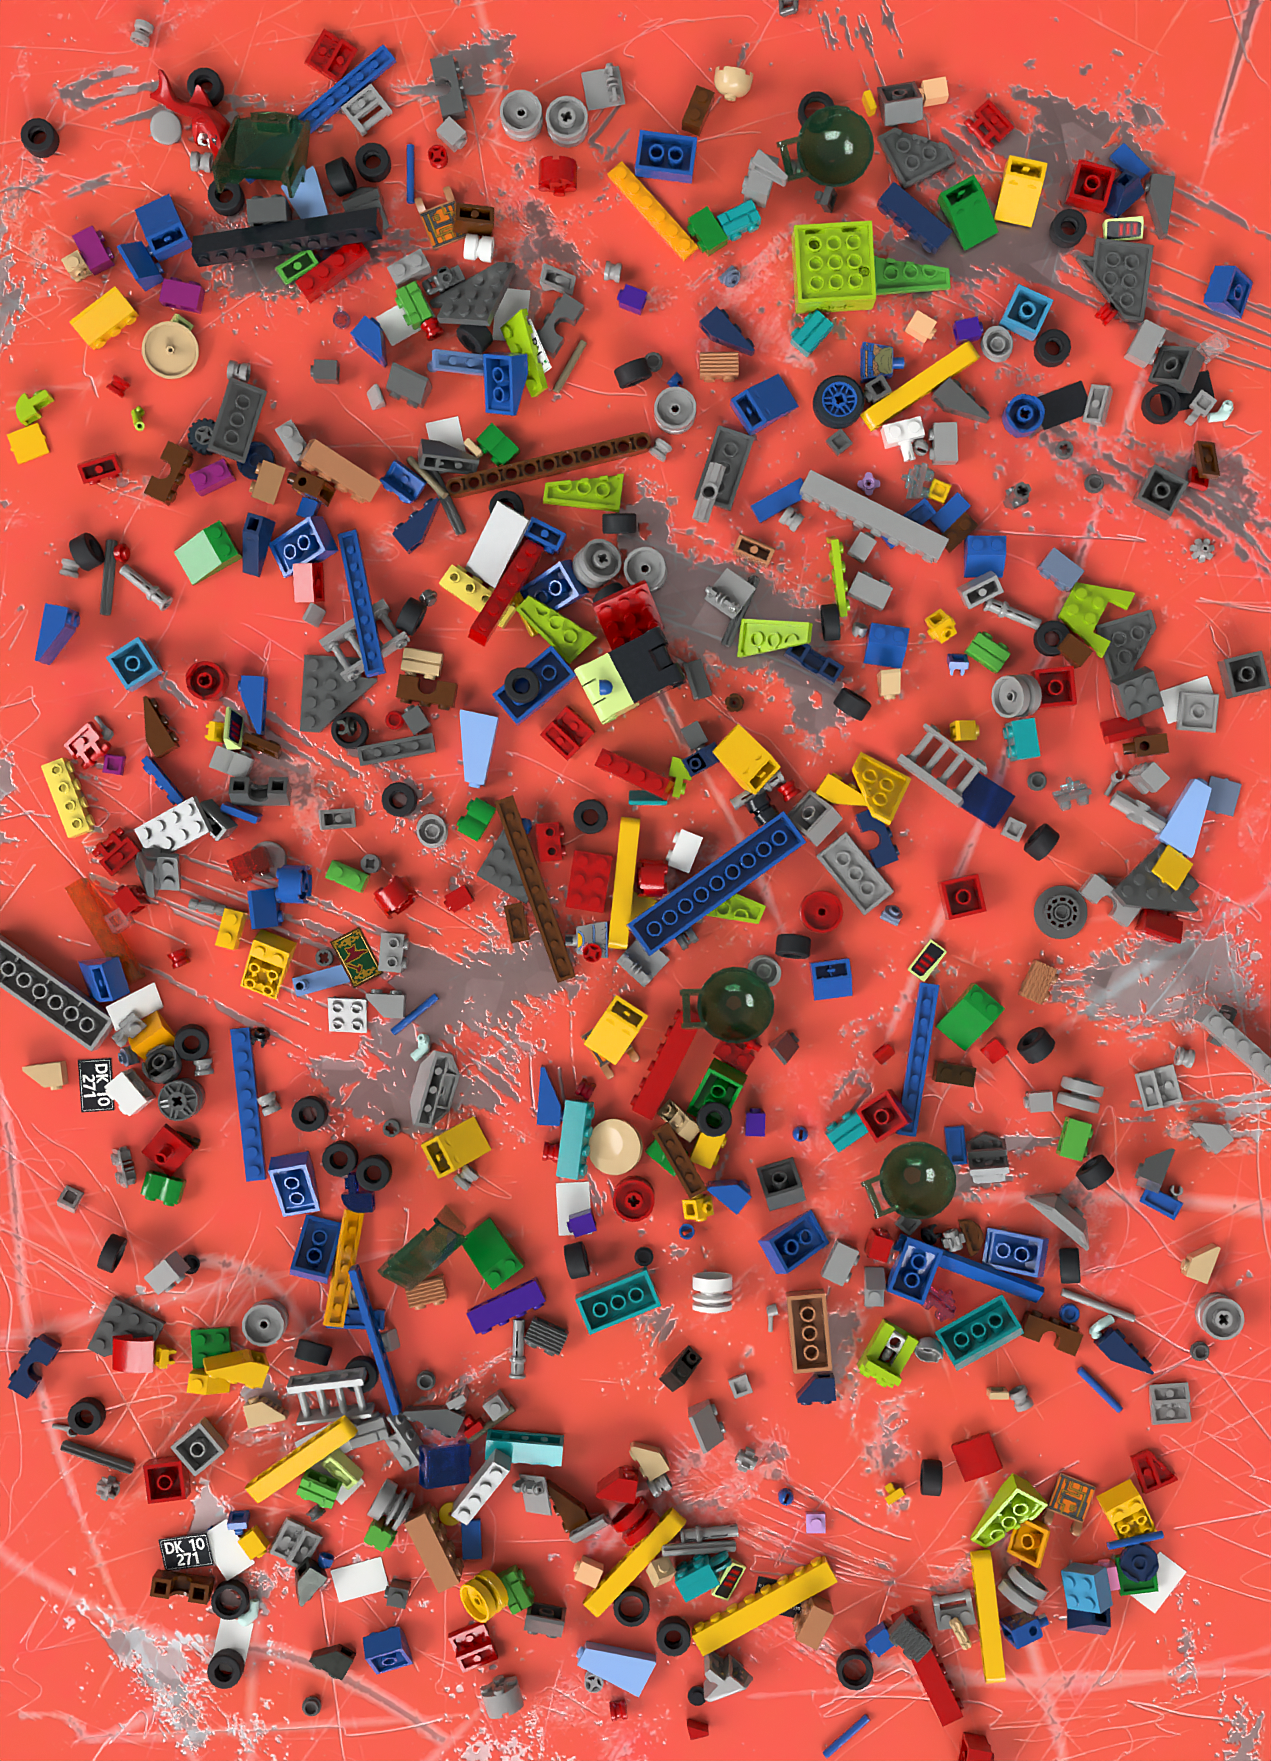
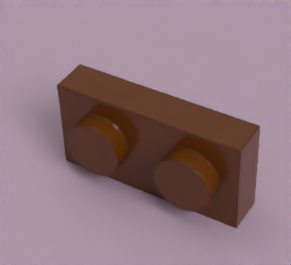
[1194,441,1220,480]
[941,512,978,553]
[242,732,282,760]
[503,902,530,944]

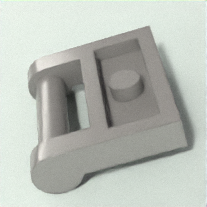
[341,84,393,137]
[931,1589,976,1631]

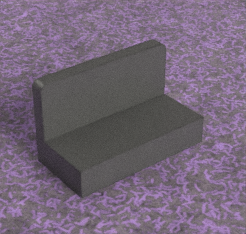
[682,659,712,701]

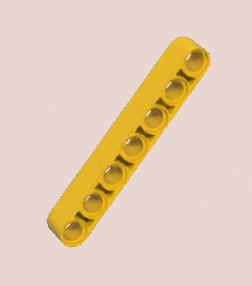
[860,341,980,432]
[608,817,640,950]
[245,1415,358,1503]
[582,1507,687,1617]
[970,1549,1006,1684]

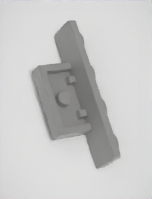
[385,1411,440,1481]

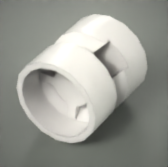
[464,233,494,263]

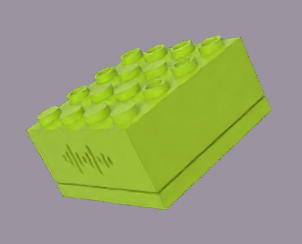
[791,221,876,314]

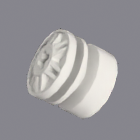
[692,1272,732,1313]

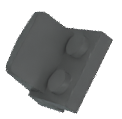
[342,186,389,230]
[135,848,181,898]
[966,1132,1010,1184]

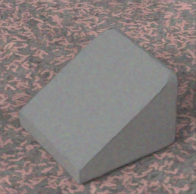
[367,384,386,410]
[302,602,326,627]
[57,1185,84,1213]
[380,1329,400,1352]

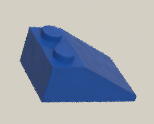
[483,352,528,416]
[269,516,339,578]
[520,559,589,612]
[35,603,80,665]
[268,1151,321,1217]
[758,1210,829,1274]
[290,1214,341,1284]
[982,1227,1049,1278]
[885,1236,944,1305]

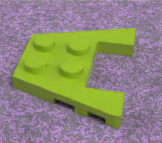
[1058,582,1135,658]

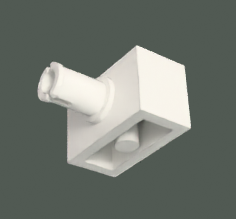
[880,416,925,462]

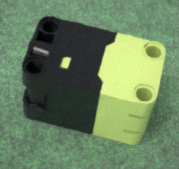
[574,626,686,725]

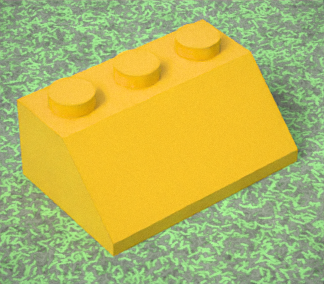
[69,286,139,350]

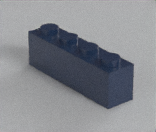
[877,182,952,255]

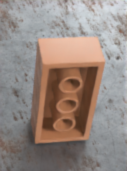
[298,439,382,503]
[785,1289,832,1374]
[404,1502,464,1593]

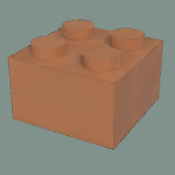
[792,1594,834,1650]

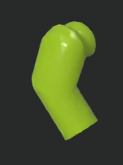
[131,406,145,431]

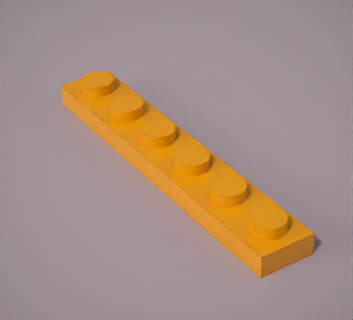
[607,161,698,261]
[323,1209,365,1328]

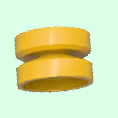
[460,1570,509,1623]

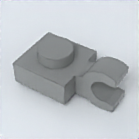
[1184,390,1217,426]
[111,1012,147,1048]

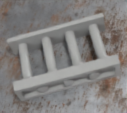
[319,598,411,682]
[897,723,988,808]
[286,1367,375,1426]

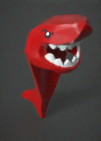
[150,69,235,164]

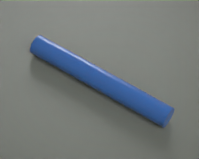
[407,144,414,204]
[390,993,439,1035]
[1076,1366,1123,1413]
[1107,1530,1164,1550]
[822,1714,870,1759]

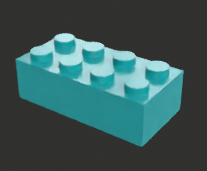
[575,1266,661,1335]
[935,1294,1024,1371]

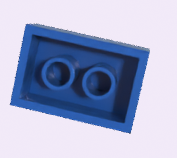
[635,130,697,184]

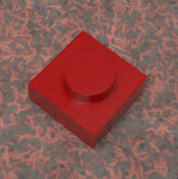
[1187,466,1209,492]

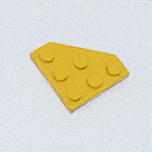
[851,752,911,825]

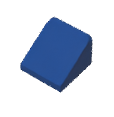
[296,497,321,519]

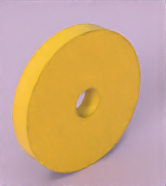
[439,1502,459,1526]

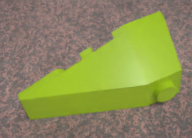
[970,1473,1048,1548]

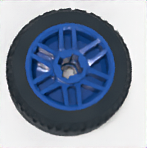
[813,375,864,429]

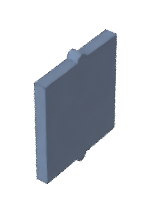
[1206,776,1242,817]

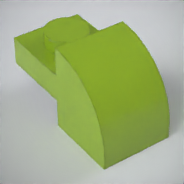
[16,389,55,427]
[668,757,692,798]

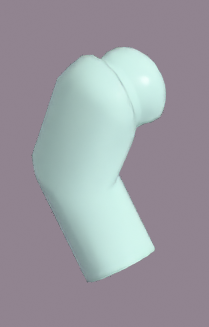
[1207,400,1234,423]
[410,1033,430,1062]
[1089,1314,1115,1339]
[238,1599,259,1626]

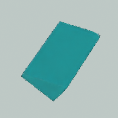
[629,790,667,806]

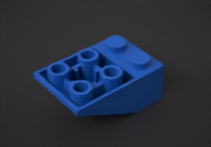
[135,194,192,262]
[730,374,799,436]
[78,956,130,1002]

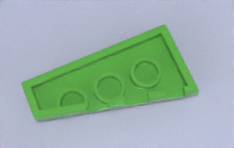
[874,256,951,295]

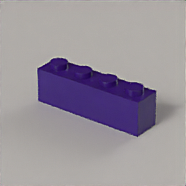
[466,1277,547,1334]

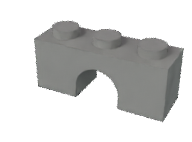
[1126,762,1170,795]
[1078,873,1141,927]

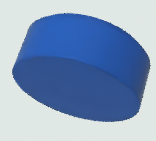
[1059,1303,1080,1324]

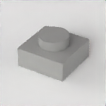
[1000,817,1027,842]
[728,1372,753,1399]

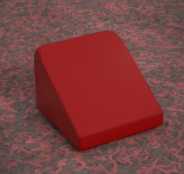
[980,1037,1009,1064]
[872,1043,895,1065]
[687,1719,709,1740]

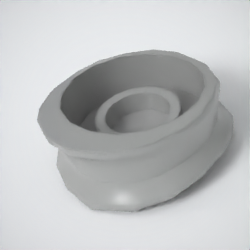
[150,110,182,145]
[980,326,1013,362]
[417,814,448,848]
[747,955,781,988]

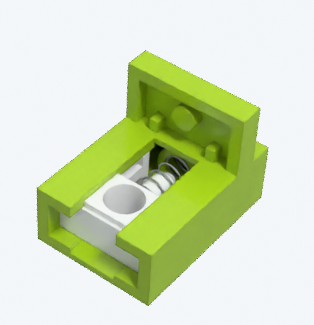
[857,1318,919,1388]

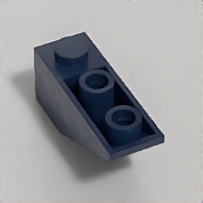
[699,306,755,356]
[392,497,440,554]
[243,513,276,577]
[1094,1327,1154,1375]

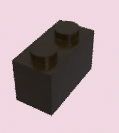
[932,1060,977,1088]

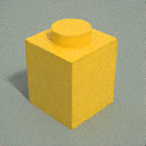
[237,1524,270,1560]

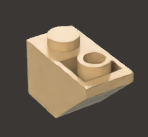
[657,1099,700,1142]
[629,1441,670,1481]

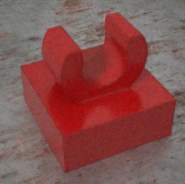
[463,1414,485,1439]

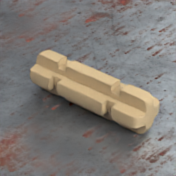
[949,1617,972,1650]

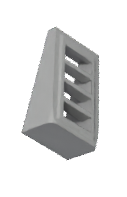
[751,149,788,187]

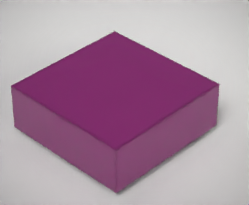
[103,754,126,776]

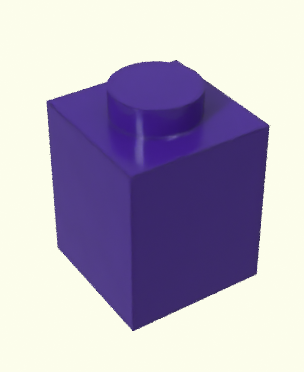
[617,284,647,316]
[952,316,984,345]
[745,1108,766,1137]
[567,1208,597,1238]

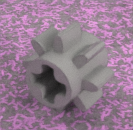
[941,1228,966,1252]
[735,1447,758,1473]
[96,1475,120,1501]

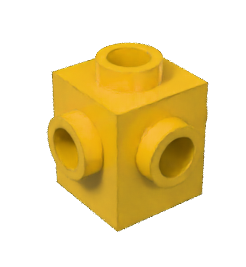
[925,608,957,644]
[682,1192,714,1222]

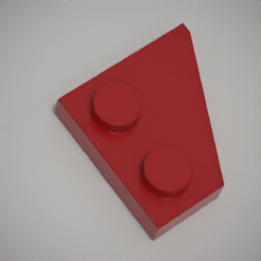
[1130,1449,1178,1494]

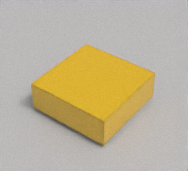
[862,90,877,117]
[926,478,952,504]

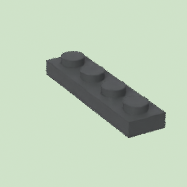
[357,733,436,766]

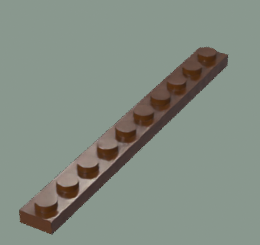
[495,795,576,983]

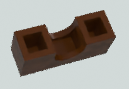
[144,441,193,506]
[396,674,458,711]
[1020,1310,1083,1356]
[150,1569,214,1605]

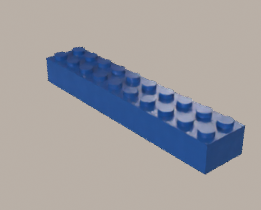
[626,811,806,956]

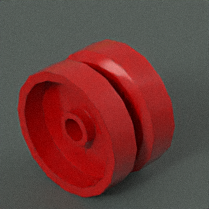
[799,891,844,933]
[613,1176,655,1222]
[611,1495,660,1546]

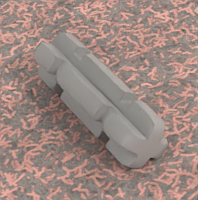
[188,898,226,916]

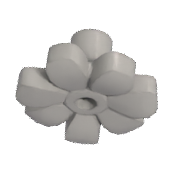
[1189,538,1215,563]

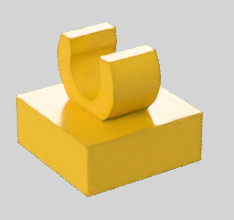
[205,721,225,743]
[154,1345,177,1369]
[884,1482,906,1505]

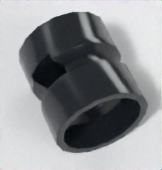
[745,791,780,827]

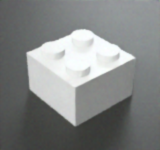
[104,1068,156,1116]

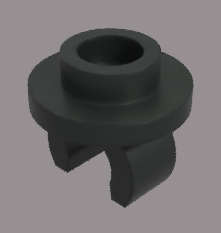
[337,716,357,736]

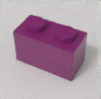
[72,225,115,275]
[159,277,205,314]
[189,458,236,496]

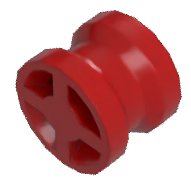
[428,145,448,169]
[1094,301,1119,326]
[420,317,444,341]
[106,374,131,398]
[777,779,801,802]
[583,943,602,963]
[167,948,191,969]
[542,1142,560,1163]
[609,1699,628,1722]

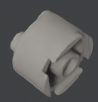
[480,1675,524,1719]

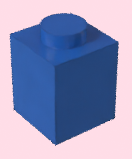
[865,1621,894,1657]

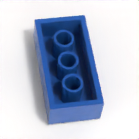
[492,645,577,726]

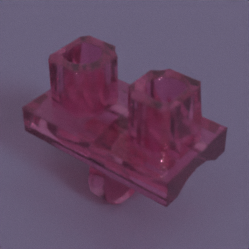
[921,1286,956,1322]

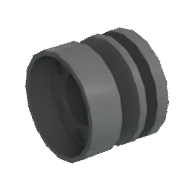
[158,1078,205,1121]

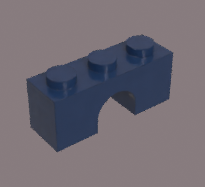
[783,644,844,685]
[854,810,900,868]
[8,1334,62,1399]

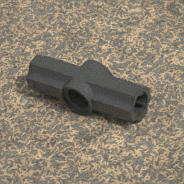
[1003,482,1031,510]

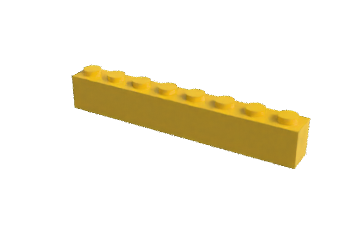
[691,1555,838,1657]

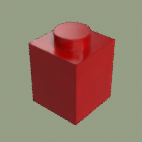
[444,885,475,913]

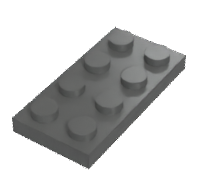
[207,377,267,464]
[694,425,755,511]

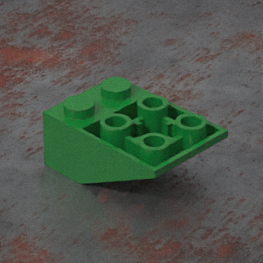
[937,175,999,251]

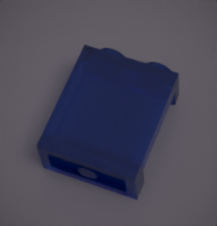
[960,772,1016,829]
[419,1440,471,1489]

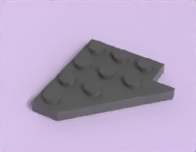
[1076,238,1154,323]
[430,262,517,326]
[300,655,378,733]
[1111,842,1200,913]

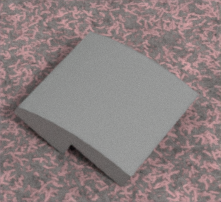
[1135,1064,1183,1111]
[1149,1382,1192,1425]
[569,1513,612,1543]
[268,1516,322,1568]

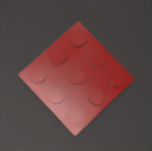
[592,579,665,650]

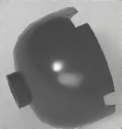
[142,1045,182,1084]

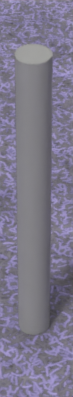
[1061,1288,1136,1322]

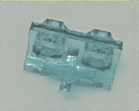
[901,463,935,500]
[1052,777,1092,811]

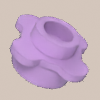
[857,472,880,496]

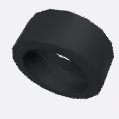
[798,91,835,133]
[1141,385,1181,424]
[820,604,840,641]
[331,712,369,749]
[97,1233,127,1273]
[211,1579,250,1620]
[613,1586,650,1627]
[836,1649,874,1691]

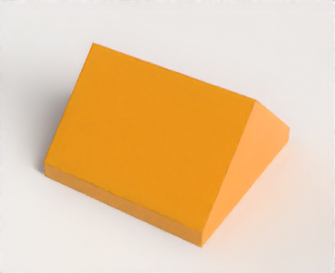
[128,1010,175,1061]
[1007,1519,1050,1569]

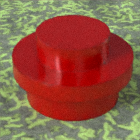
[113,543,130,563]
[385,711,405,730]

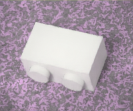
[665,829,703,873]

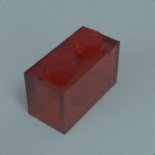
[227,846,274,884]

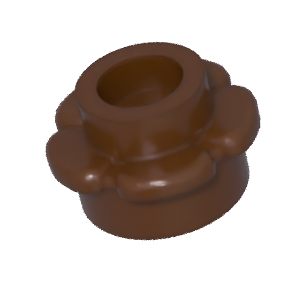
[725,693,744,712]

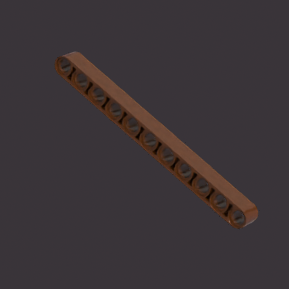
[446,432,651,498]

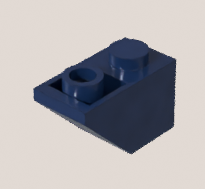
[1103,169,1145,218]
[681,742,720,777]
[796,1373,836,1405]
[1066,1608,1111,1635]

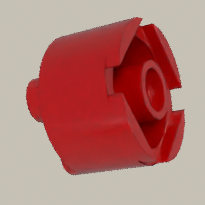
[538,156,577,197]
[186,661,229,701]
[637,859,668,898]
[373,875,419,919]

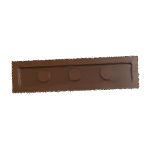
[652,1122,707,1199]

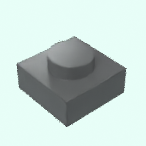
[825,428,853,457]
[894,1208,922,1237]

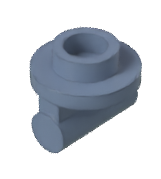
[718,265,741,288]
[880,905,903,926]
[118,1046,139,1067]

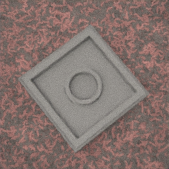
[1176,691,1219,733]

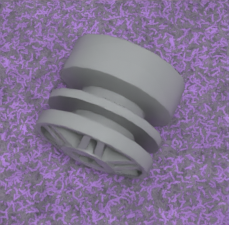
[367,1478,415,1531]

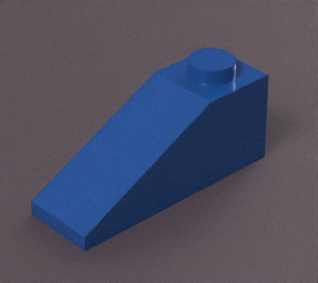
[238,675,268,736]
[537,1065,564,1126]

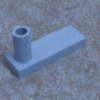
[427,349,484,376]
[292,965,350,997]

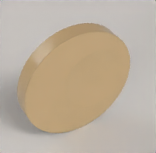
[142,321,199,379]
[588,1119,643,1175]

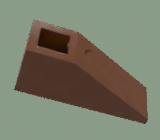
[143,696,180,758]
[546,1480,592,1533]

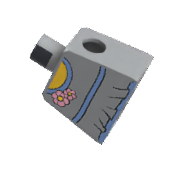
[565,921,608,958]

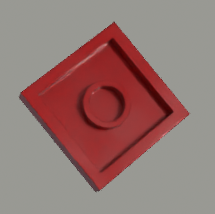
[141,1124,195,1177]

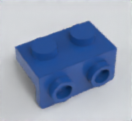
[379,459,427,504]

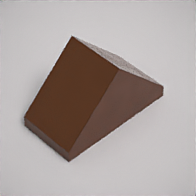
[1057,633,1093,669]

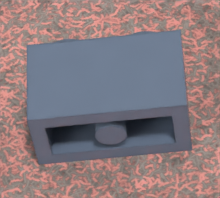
[1036,547,1084,592]

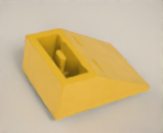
[994,155,1048,227]
[712,724,780,795]
[240,929,297,1000]
[584,995,648,1065]
[421,1116,492,1179]
[203,1349,270,1389]
[1096,1479,1157,1549]

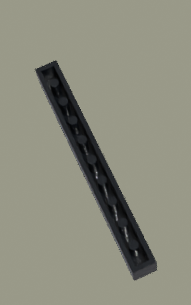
[191,207,383,267]

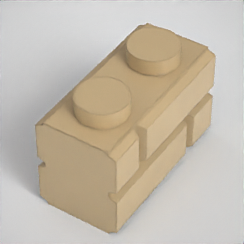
[401,647,444,680]

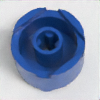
[1002,394,1045,438]
[275,865,312,904]

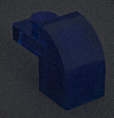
[341,1172,375,1213]

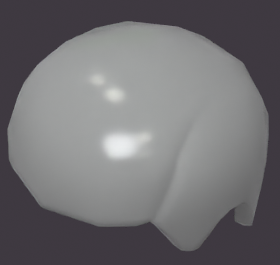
[914,1337,943,1363]

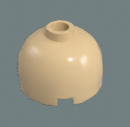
[714,66,754,101]

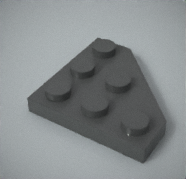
[877,128,955,190]
[1095,610,1157,680]
[477,829,528,904]
[87,1296,166,1357]

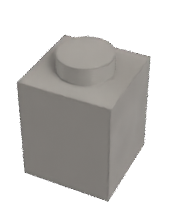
[436,116,468,153]
[847,531,877,564]
[1023,1090,1054,1113]
[482,1389,511,1422]

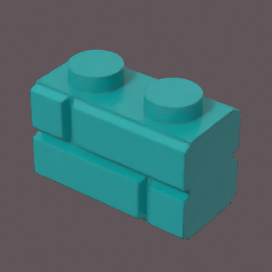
[716,199,761,242]
[790,310,834,358]
[824,1110,869,1153]

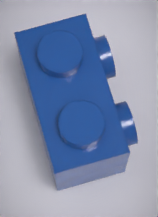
[524,517,567,555]

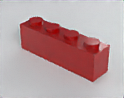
[295,242,371,304]
[595,748,675,801]

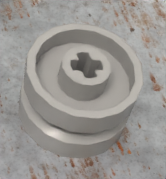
[500,90,543,142]
[546,96,589,148]
[654,387,696,435]
[572,539,622,588]
[623,547,668,593]
[991,674,1042,718]
[1056,1076,1105,1113]
[1195,1292,1245,1340]
[242,1299,289,1346]
[998,1564,1049,1615]

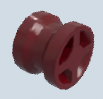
[575,1078,596,1101]

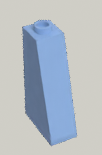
[281,166,330,251]
[460,709,499,789]
[1154,778,1212,858]
[576,1641,656,1697]

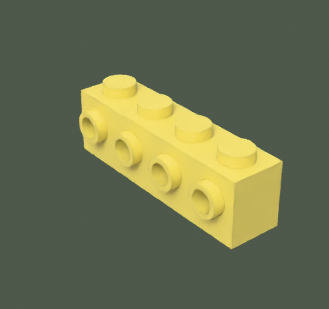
[439,565,516,629]
[41,758,95,838]

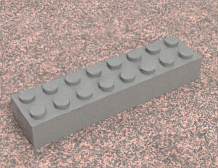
[0,934,114,1052]

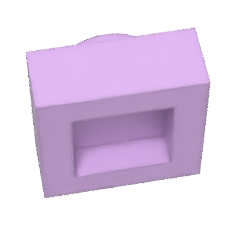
[806,1512,826,1533]

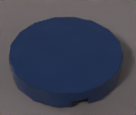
[236,441,276,480]
[1119,1543,1159,1582]

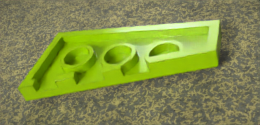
[500,308,548,397]
[543,473,624,512]
[826,536,850,617]
[515,595,597,664]
[737,619,813,658]
[706,893,766,924]

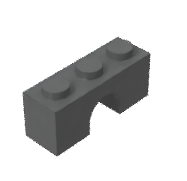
[430,54,468,121]
[536,293,585,359]
[228,777,292,806]

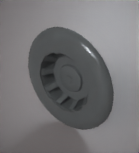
[1034,886,1087,939]

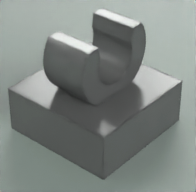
[814,186,837,213]

